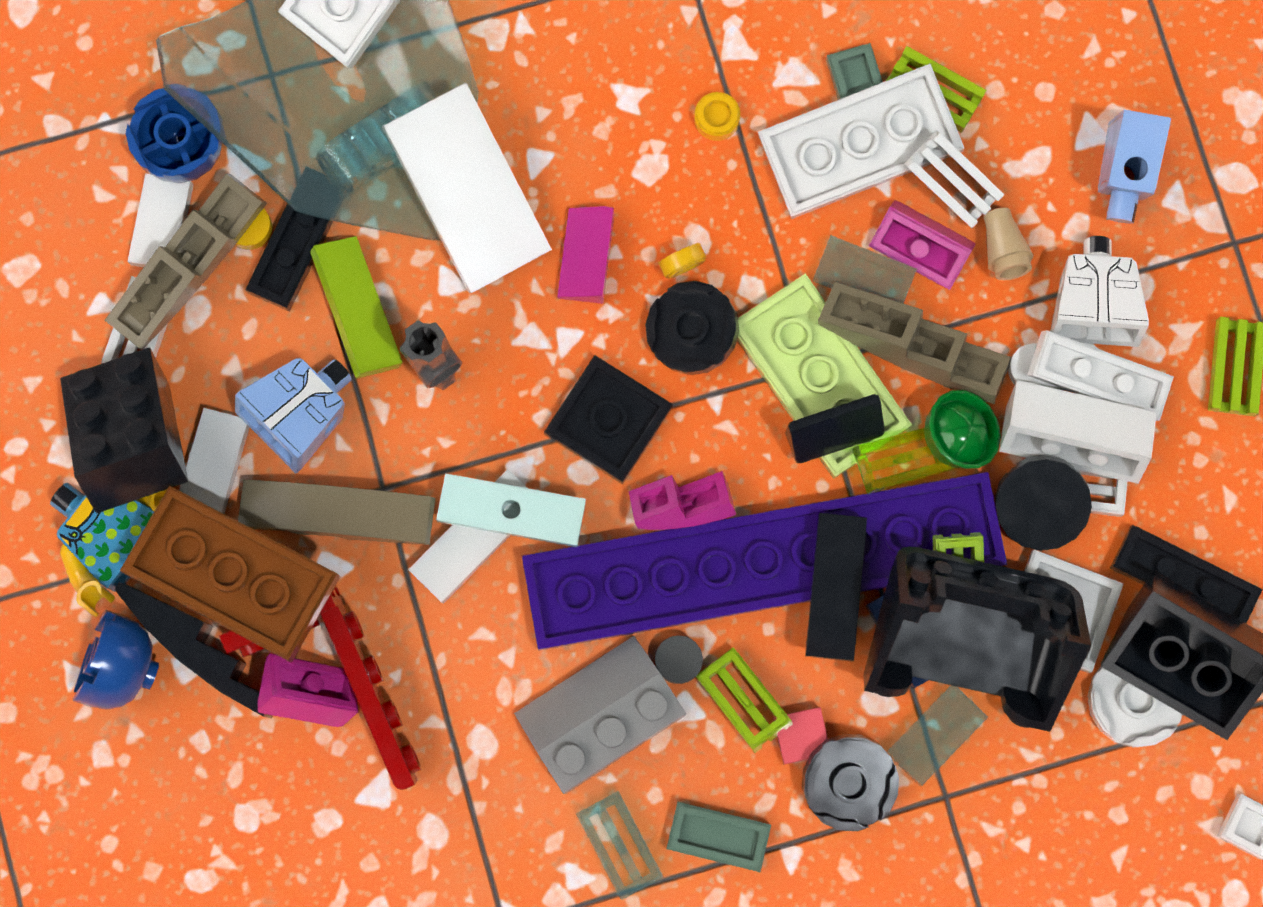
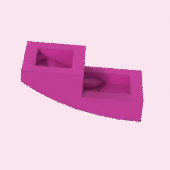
[629,471,736,530]

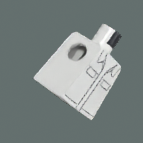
[1050,236,1149,347]

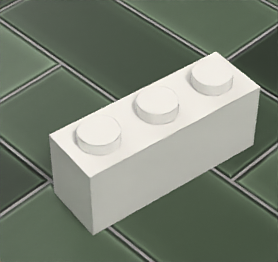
[999,380,1157,484]

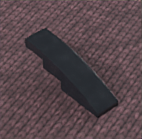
[115,581,273,719]

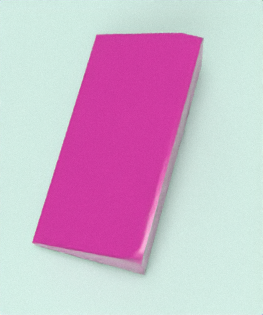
[869,200,975,290]
[557,206,615,304]
[258,653,358,727]

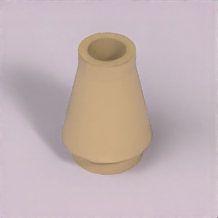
[984,208,1034,281]

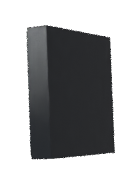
[544,355,673,484]

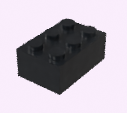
[60,347,188,514]

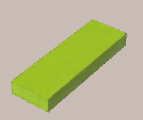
[310,236,403,379]

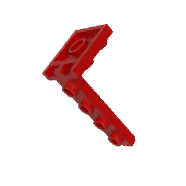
[219,587,422,790]

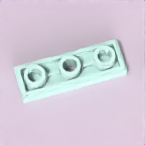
[436,473,586,547]

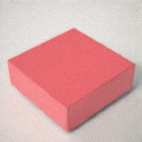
[773,707,828,765]

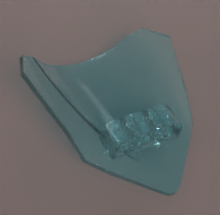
[156,0,479,241]

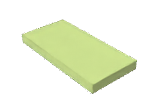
[737,273,912,479]

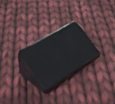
[785,394,885,464]

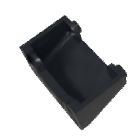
[863,546,1091,732]

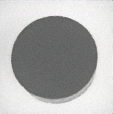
[655,636,703,684]

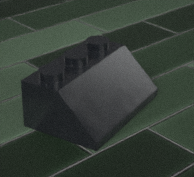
[1101,570,1263,740]

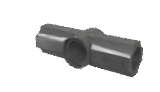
[400,320,462,390]

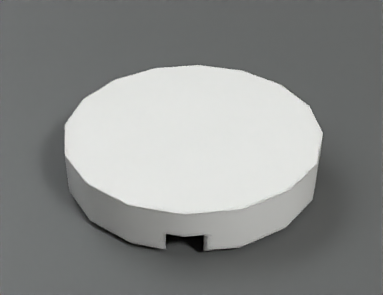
[1087,667,1183,748]

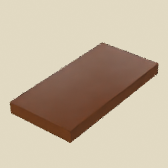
[120,486,340,663]

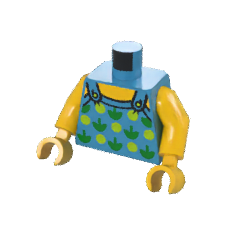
[50,483,167,617]

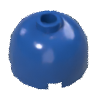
[126,86,223,184]
[73,610,159,710]

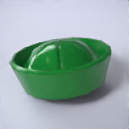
[924,390,1001,469]

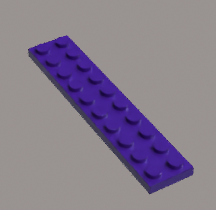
[522,472,1007,651]

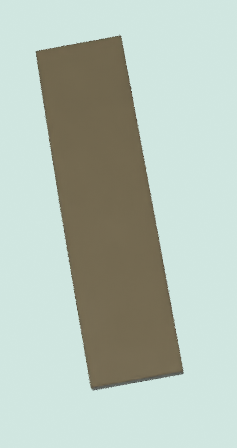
[104,174,267,349]
[818,282,1011,404]
[238,479,435,545]

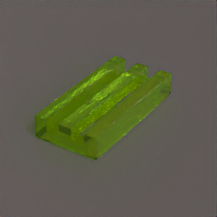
[852,428,954,494]

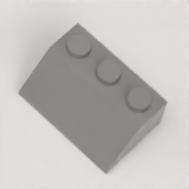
[514,636,686,794]

